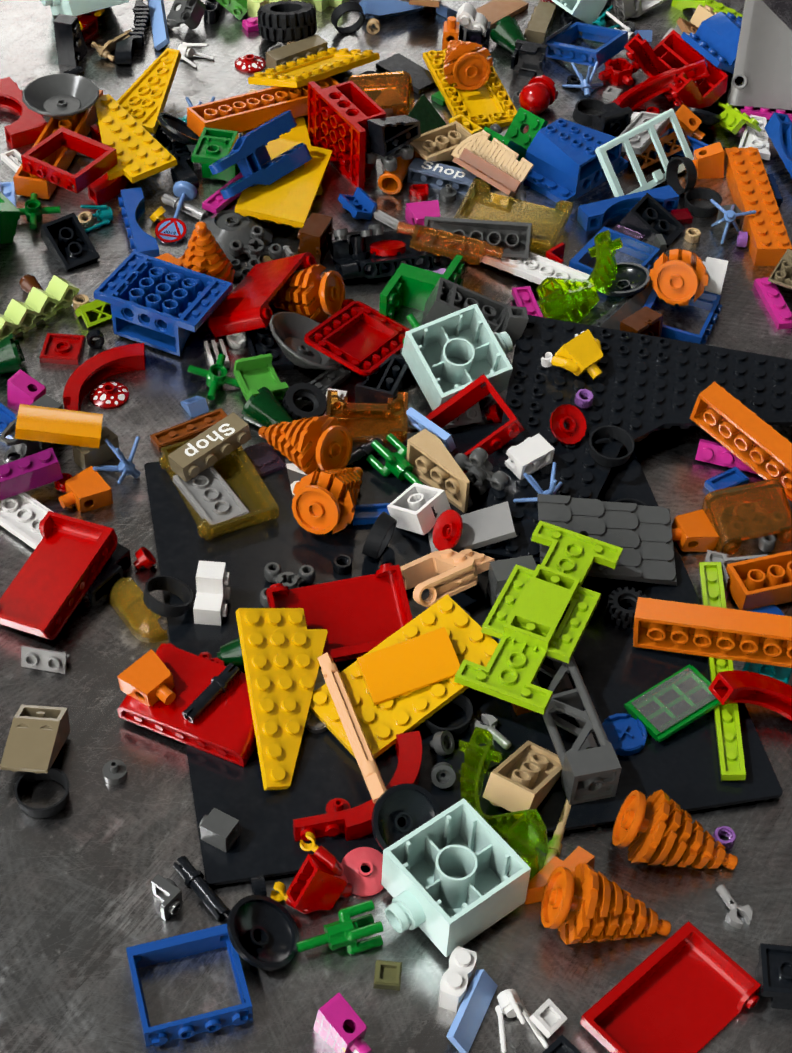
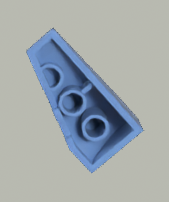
[359,0,424,20]

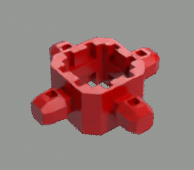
[598,58,639,86]

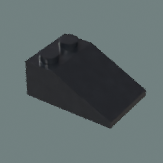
[621,193,685,248]
[40,213,100,271]

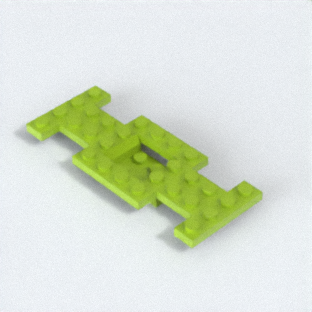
[454,520,623,715]

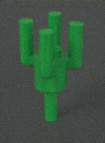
[366,433,424,485]
[296,900,384,955]

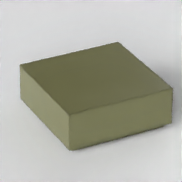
[373,960,402,991]

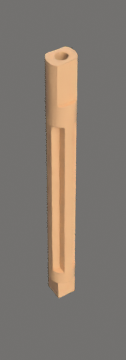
[318,652,387,804]

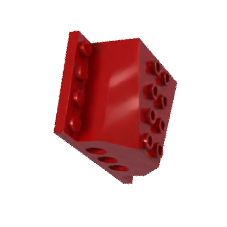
[308,80,387,190]

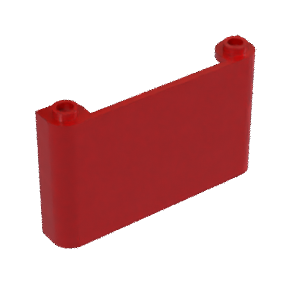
[209,252,318,338]
[0,511,118,640]
[266,563,413,663]
[117,643,257,767]
[580,921,761,1053]

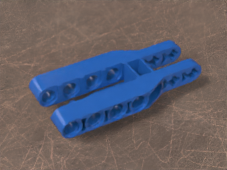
[209,110,312,200]

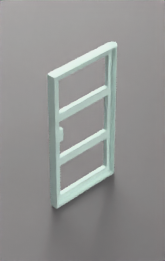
[595,109,694,197]

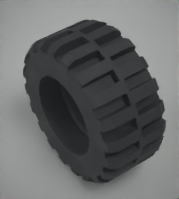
[257,0,317,42]

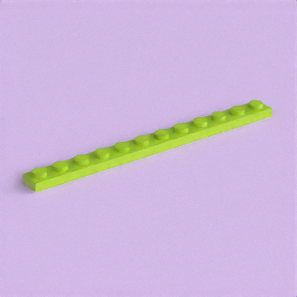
[699,562,746,781]

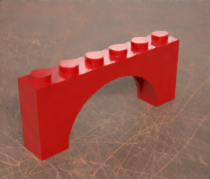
[0,77,48,149]

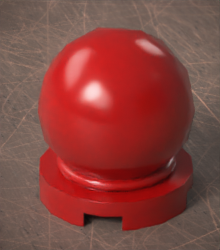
[519,75,558,115]

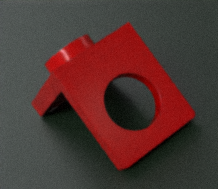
[545,242,565,264]

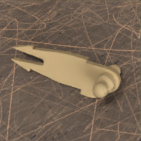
[91,30,133,62]

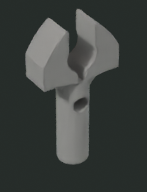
[474,714,511,750]
[716,884,753,930]

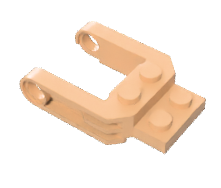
[400,549,495,607]

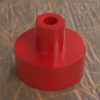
[486,403,503,423]
[133,547,156,569]
[326,798,351,813]

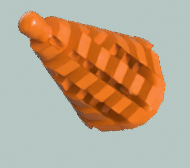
[444,40,493,91]
[180,221,235,283]
[649,249,708,306]
[268,264,345,323]
[258,415,353,475]
[292,467,363,534]
[612,789,738,870]
[541,862,672,945]

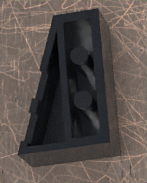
[53,14,88,67]
[367,115,421,157]
[355,354,411,412]

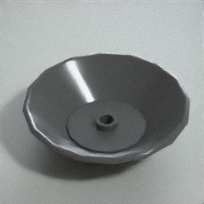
[22,73,99,120]
[194,210,273,261]
[269,312,344,370]

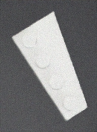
[738,114,771,160]

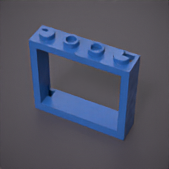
[545,22,628,68]
[569,226,660,298]
[643,289,723,345]
[126,924,253,1047]

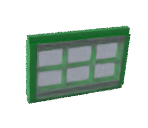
[624,664,721,743]

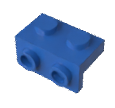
[337,187,377,220]

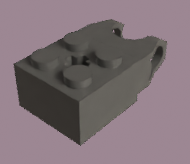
[0,395,63,463]

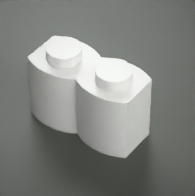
[456,2,488,34]
[438,946,477,1013]

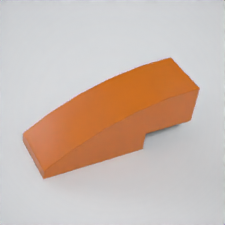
[524,846,595,905]

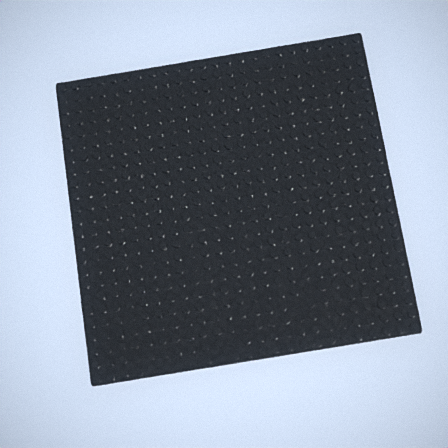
[144,422,783,886]

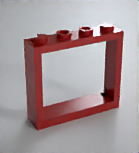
[21,127,118,194]
[425,374,525,474]

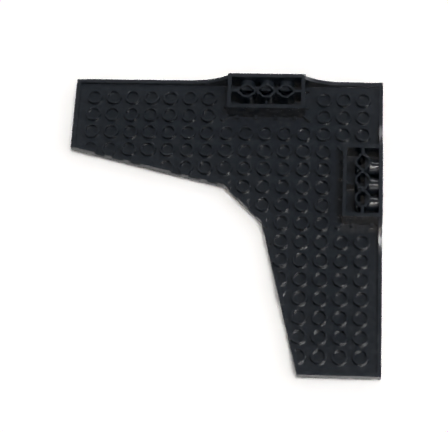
[478,315,792,565]

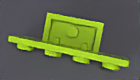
[718,102,762,135]

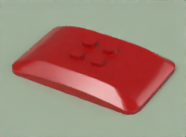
[304,301,410,376]

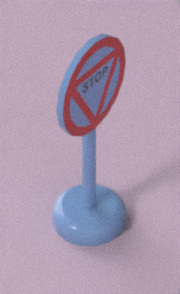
[155,181,197,244]

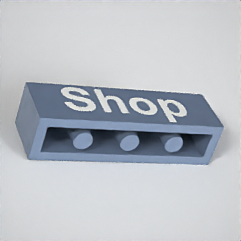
[407,157,478,198]

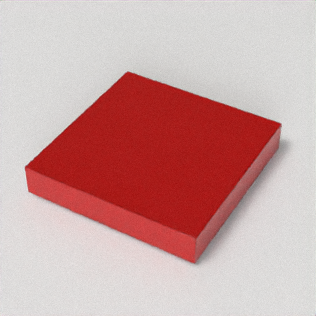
[39,333,86,365]

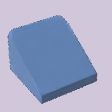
[436,4,457,19]
[634,30,652,42]
[180,395,209,418]

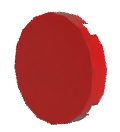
[370,240,406,257]

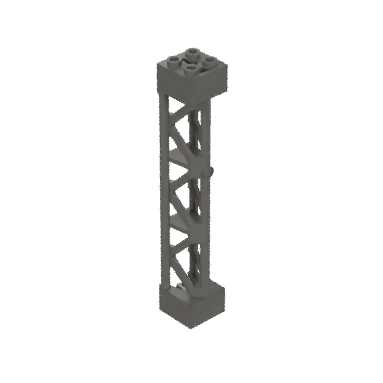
[486,555,622,805]

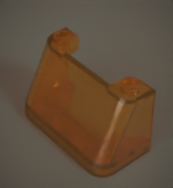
[348,71,415,116]
[326,390,408,443]
[702,479,792,555]

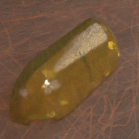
[109,577,168,643]

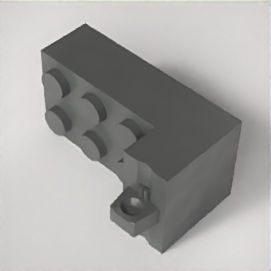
[421,277,507,332]

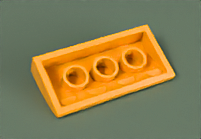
[15,404,103,449]
[357,627,460,706]

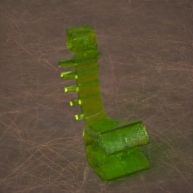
[536,230,623,323]
[459,727,548,880]

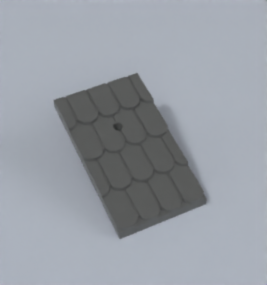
[537,494,677,586]

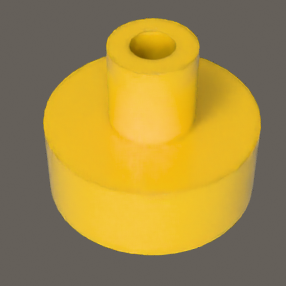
[149,206,167,223]

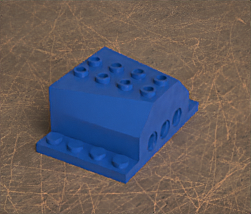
[681,12,742,77]
[523,118,629,207]
[93,251,233,356]

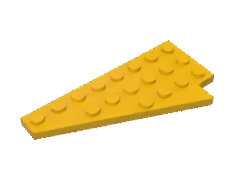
[96,48,181,133]
[95,94,177,183]
[235,608,328,791]

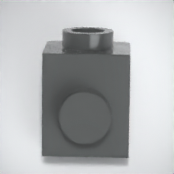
[151,874,183,921]

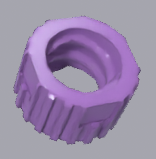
[736,231,748,248]
[575,389,594,408]
[713,826,736,851]

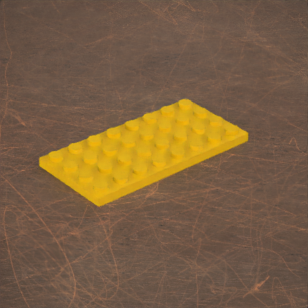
[309,594,498,759]

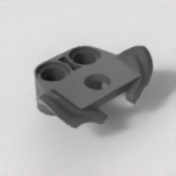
[167,0,206,29]

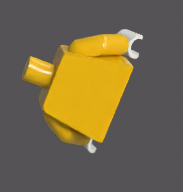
[541,329,604,380]

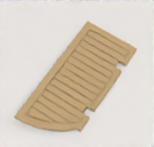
[451,130,534,198]

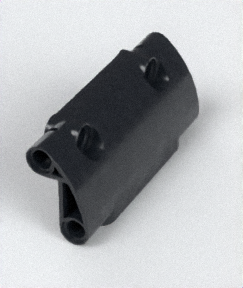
[330,225,465,281]

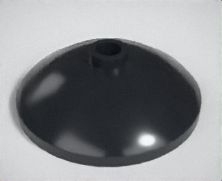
[674,106,722,127]
[157,113,200,145]
[595,262,651,298]
[371,783,441,850]
[227,895,299,970]

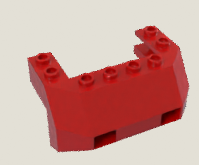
[624,30,728,109]

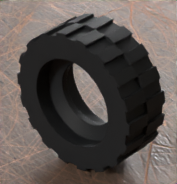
[281,382,327,420]

